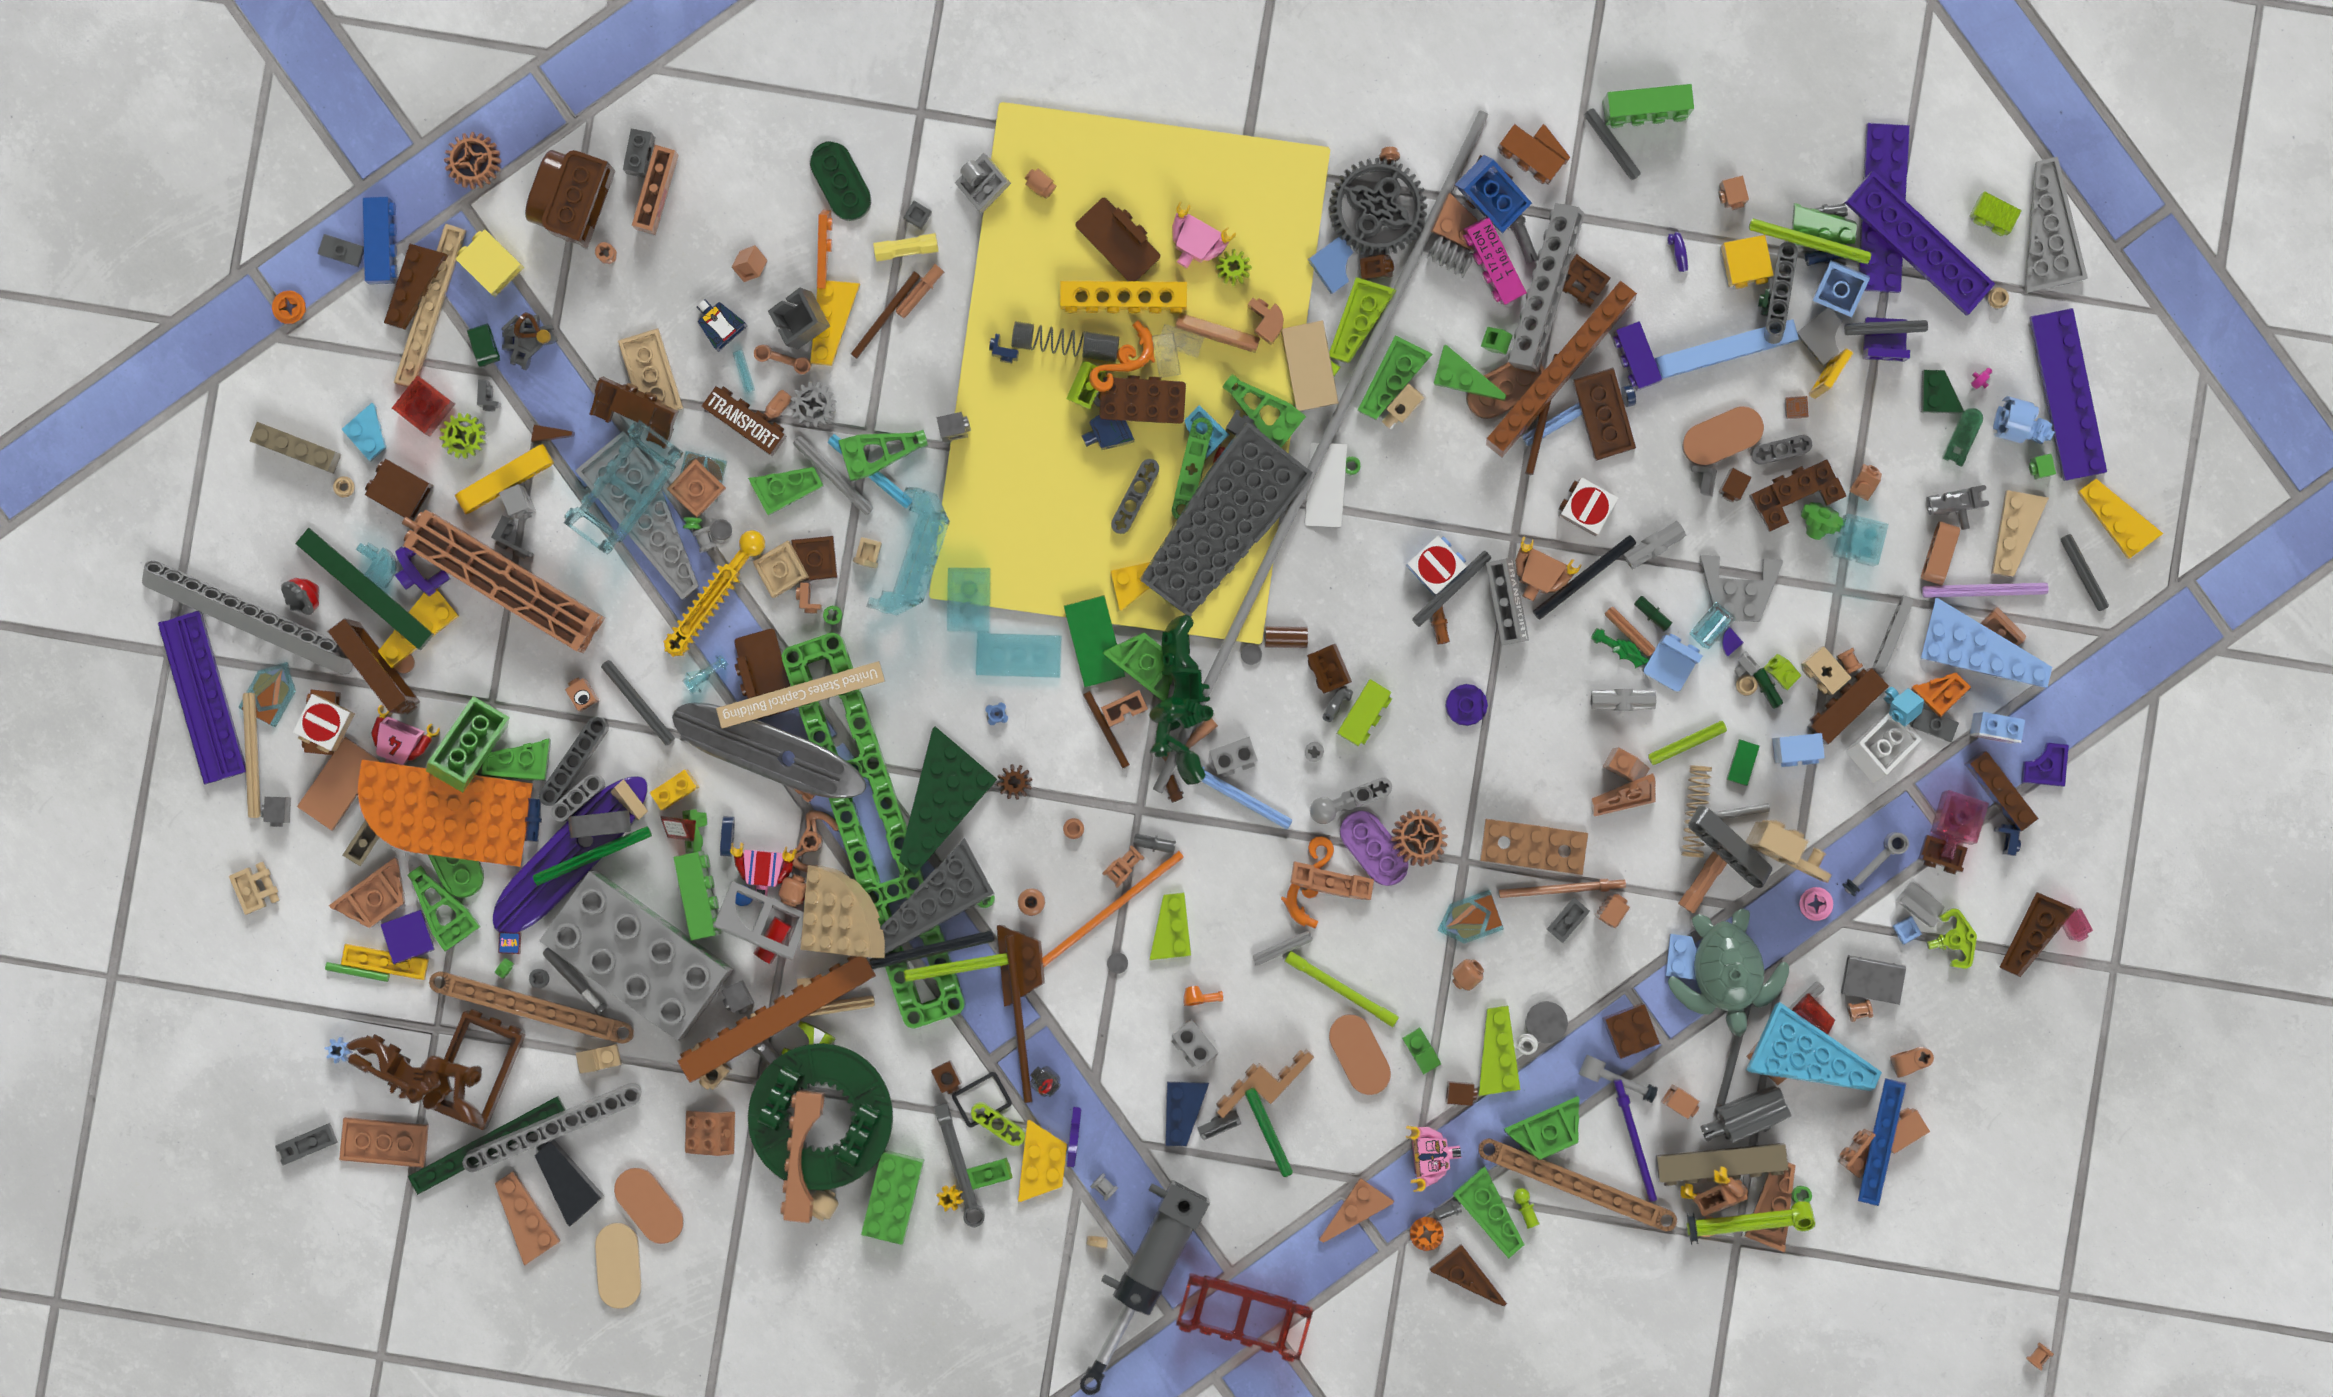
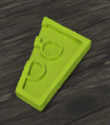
[1149,893,1191,960]

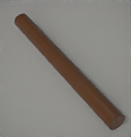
[1083,691,1130,769]

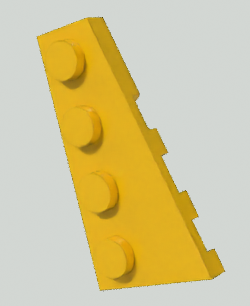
[2078,479,2164,559]
[378,589,459,668]

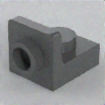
[477,380,501,411]

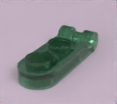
[1942,408,1983,467]

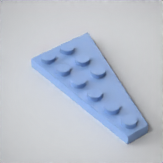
[1921,597,2052,688]

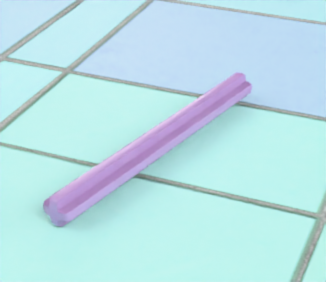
[1922,583,2049,598]

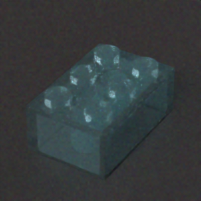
[947,568,992,633]

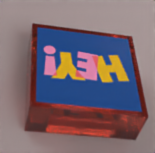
[498,932,522,954]

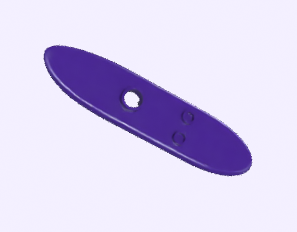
[493,776,648,934]

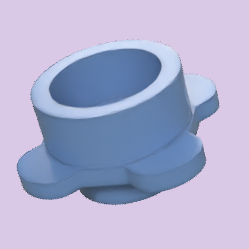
[985,703,1008,725]

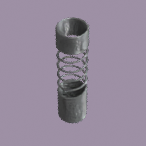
[1011,321,1119,363]

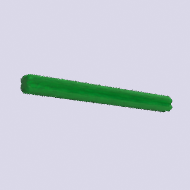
[533,826,652,885]

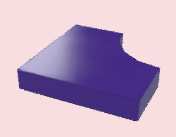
[2021,743,2069,787]

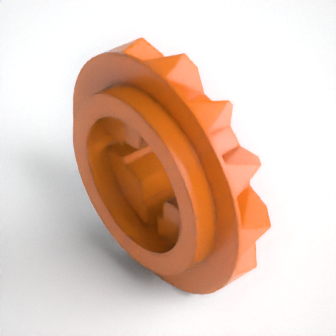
[272,290,306,324]
[1410,1217,1444,1251]

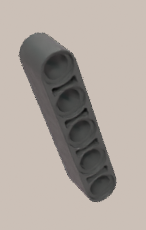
[1764,242,1798,344]
[539,717,609,806]
[1688,806,1773,888]

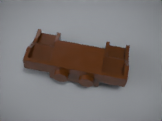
[589,376,679,449]
[1749,459,1846,532]

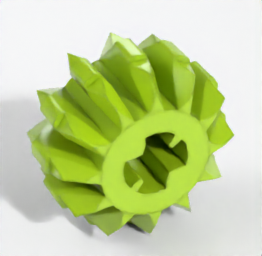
[1216,249,1252,286]

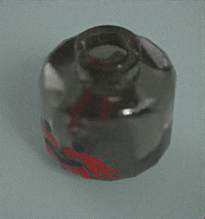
[1030,1066,1061,1097]

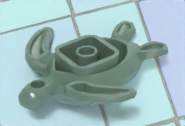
[1668,908,1789,1037]

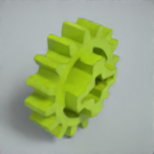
[439,413,487,459]

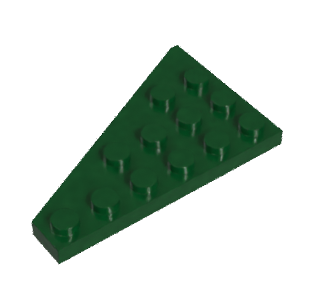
[899,726,997,875]

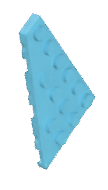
[1746,1002,1882,1091]

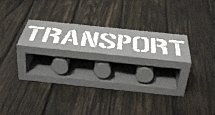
[1486,558,1529,646]

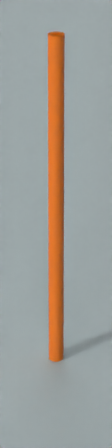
[1043,851,1184,967]

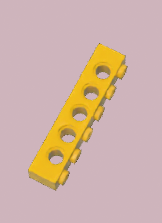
[1060,281,1187,314]

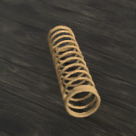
[1681,765,1712,858]

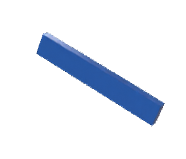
[1858,1078,1906,1206]

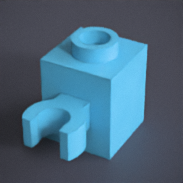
[1884,687,1924,726]

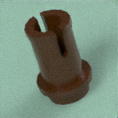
[1166,775,1184,803]

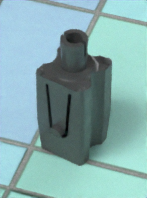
[1700,1085,1791,1143]

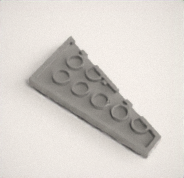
[2025,157,2088,294]

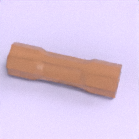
[1678,851,1727,914]

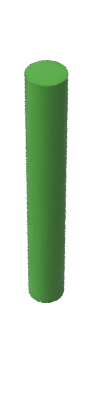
[325,962,390,982]

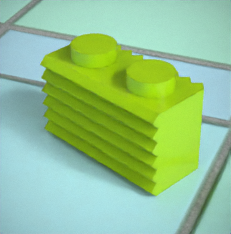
[1969,191,2022,236]
[1066,360,1107,409]

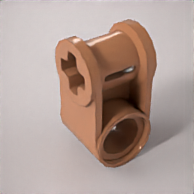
[1890,1047,1934,1078]

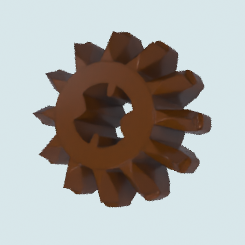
[997,764,1033,800]

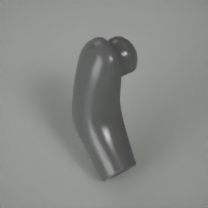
[1322,686,1353,722]

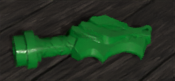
[1591,628,1649,669]

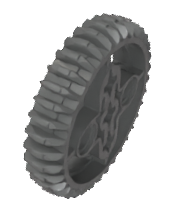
[1329,158,1428,256]

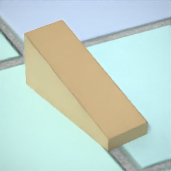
[610,779,648,820]

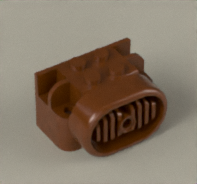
[525,150,616,249]

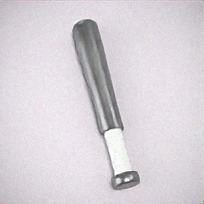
[543,947,607,1015]

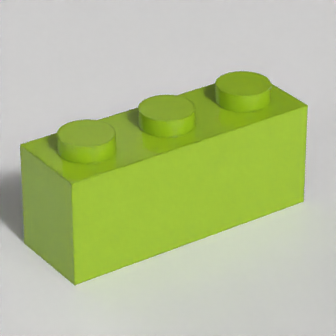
[1336,679,1392,747]

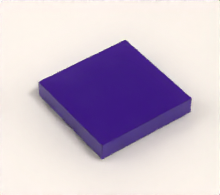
[380,910,435,965]

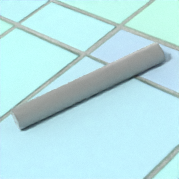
[1714,803,1770,819]

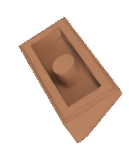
[1980,607,2026,646]

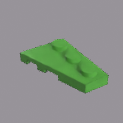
[748,467,824,516]

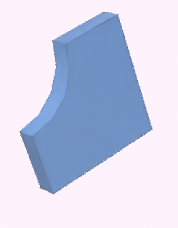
[1307,235,1353,294]

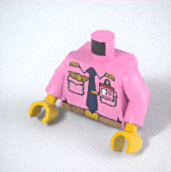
[1406,1126,1461,1192]

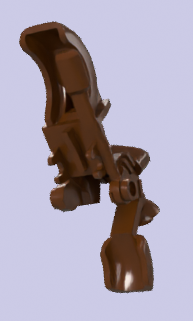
[346,1034,484,1128]

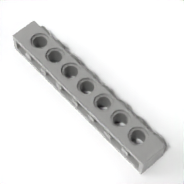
[1508,203,1585,372]

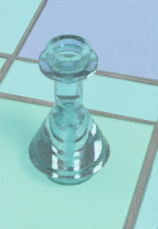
[682,655,729,694]

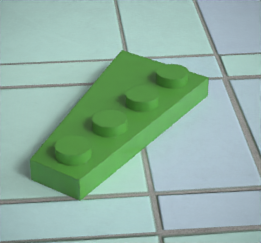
[1357,335,1433,420]
[1452,1166,1525,1259]

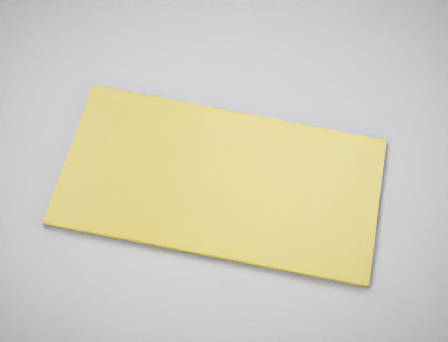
[929,102,1330,644]

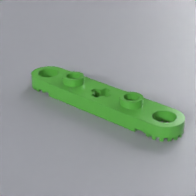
[1172,417,1213,519]

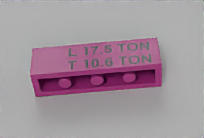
[1463,217,1527,305]

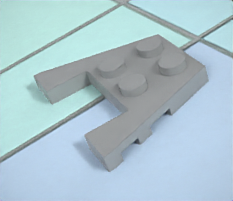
[1700,555,1783,622]

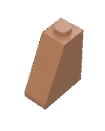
[1603,747,1650,782]

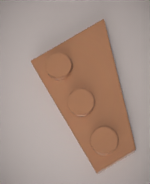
[1431,193,1478,253]
[1592,773,1656,816]

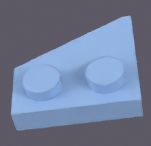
[1665,934,1697,980]

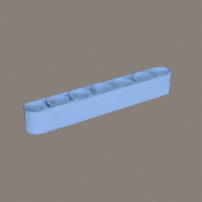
[1655,319,1799,379]

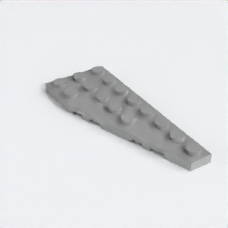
[575,430,699,600]

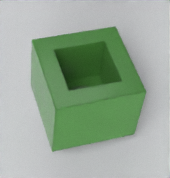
[1481,327,1513,355]
[2029,454,2056,480]

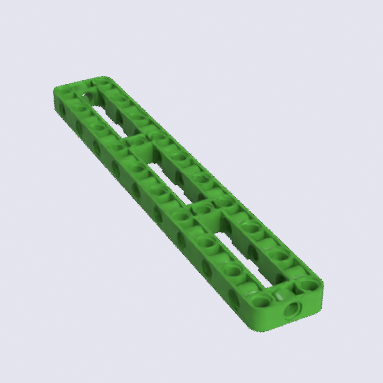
[782,633,965,1028]

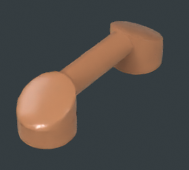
[754,344,811,374]

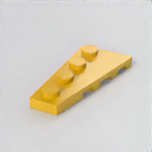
[811,280,860,366]

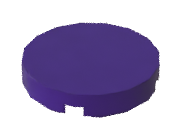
[1445,684,1488,726]

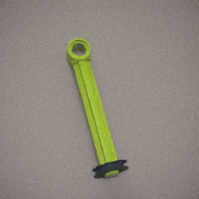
[1686,1201,1816,1245]

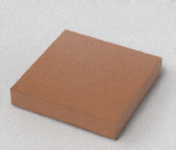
[666,459,726,518]

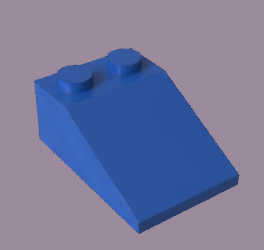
[1455,155,1532,233]

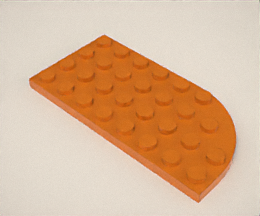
[358,759,533,867]

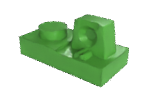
[682,809,707,853]
[966,1157,1013,1190]

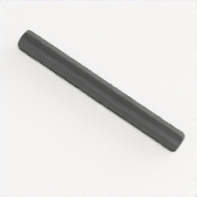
[1412,551,1491,627]
[601,660,675,745]

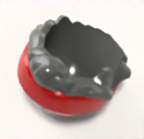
[281,578,319,615]

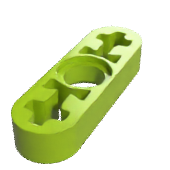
[971,1102,1025,1146]

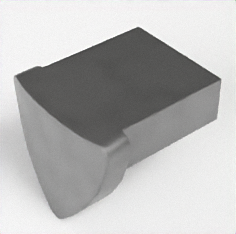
[1691,465,1717,497]

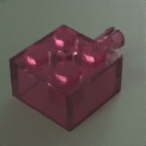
[1930,790,1989,860]

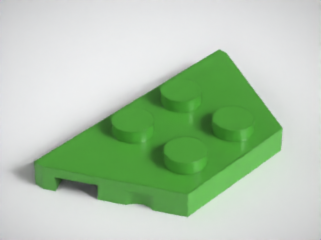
[1102,632,1173,701]
[1503,1096,1580,1160]

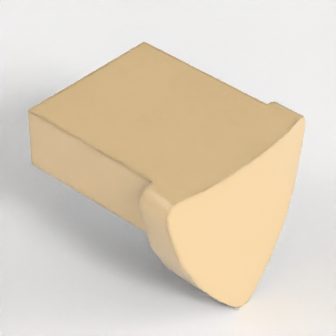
[853,537,882,568]

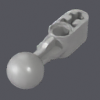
[1310,778,1392,824]

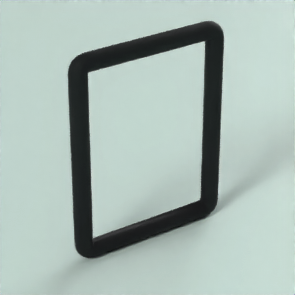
[952,1072,1012,1128]

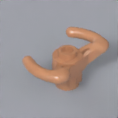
[788,810,839,872]

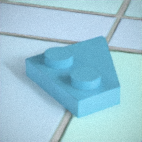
[342,403,387,461]

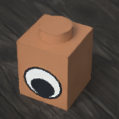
[565,677,599,712]

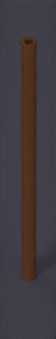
[1005,935,1032,1103]

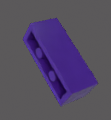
[1612,321,1662,391]

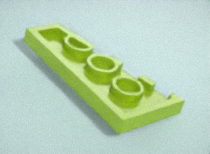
[1478,1005,1521,1096]

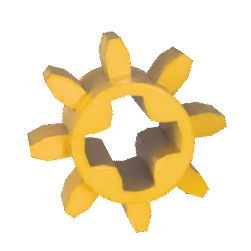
[936,1185,964,1212]

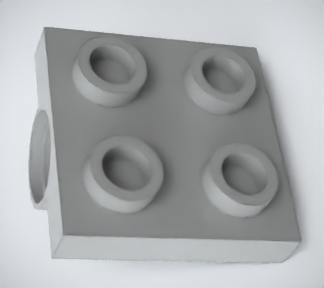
[955,153,1011,213]

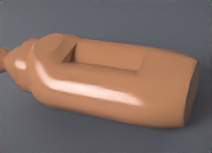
[764,390,792,421]

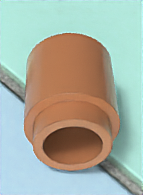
[1025,168,1057,199]

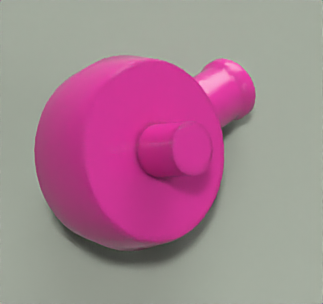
[1971,368,1992,389]

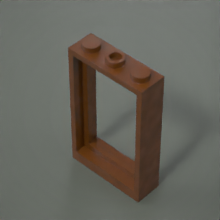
[328,618,420,715]
[433,1009,526,1130]

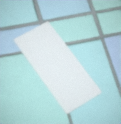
[1305,443,1347,527]

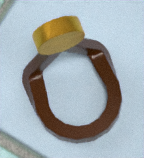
[514,312,551,344]

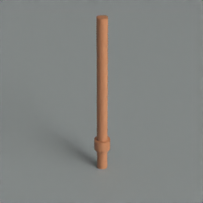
[1499,879,1626,898]

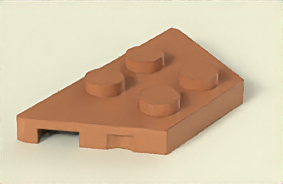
[329,857,405,928]

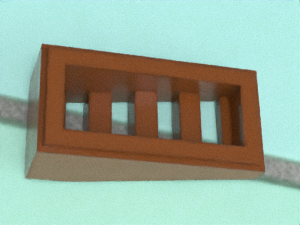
[1533,124,1570,165]

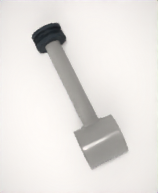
[1842,832,1909,896]
[1578,1055,1658,1103]

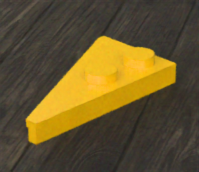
[1111,562,1150,611]

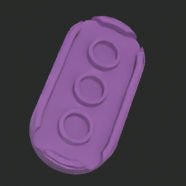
[1340,811,1408,886]

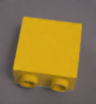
[1720,235,1774,289]

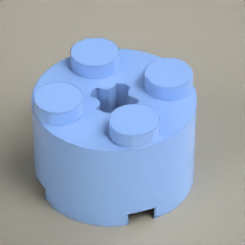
[1993,396,2039,443]

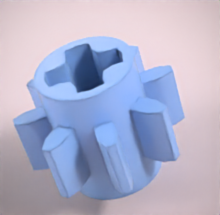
[2031,418,2055,444]
[325,1037,353,1064]

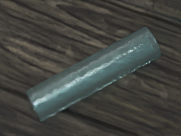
[733,350,755,393]

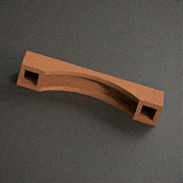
[781,1090,825,1223]

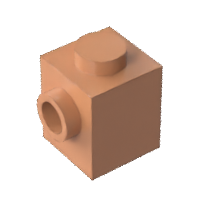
[1719,175,1749,210]

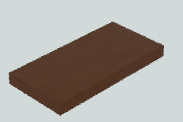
[1572,367,1636,461]

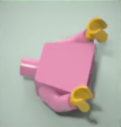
[1172,202,1236,268]

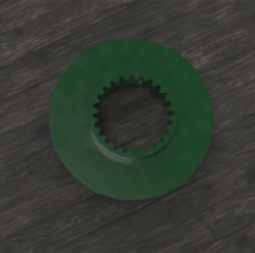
[748,1043,893,1190]

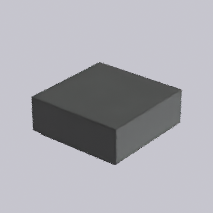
[903,201,932,230]

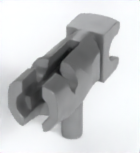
[1926,485,1989,530]

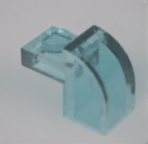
[356,542,397,588]

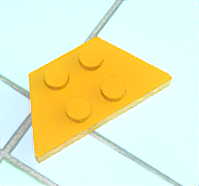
[1018,1120,1067,1202]

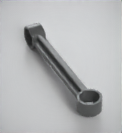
[934,1103,985,1227]

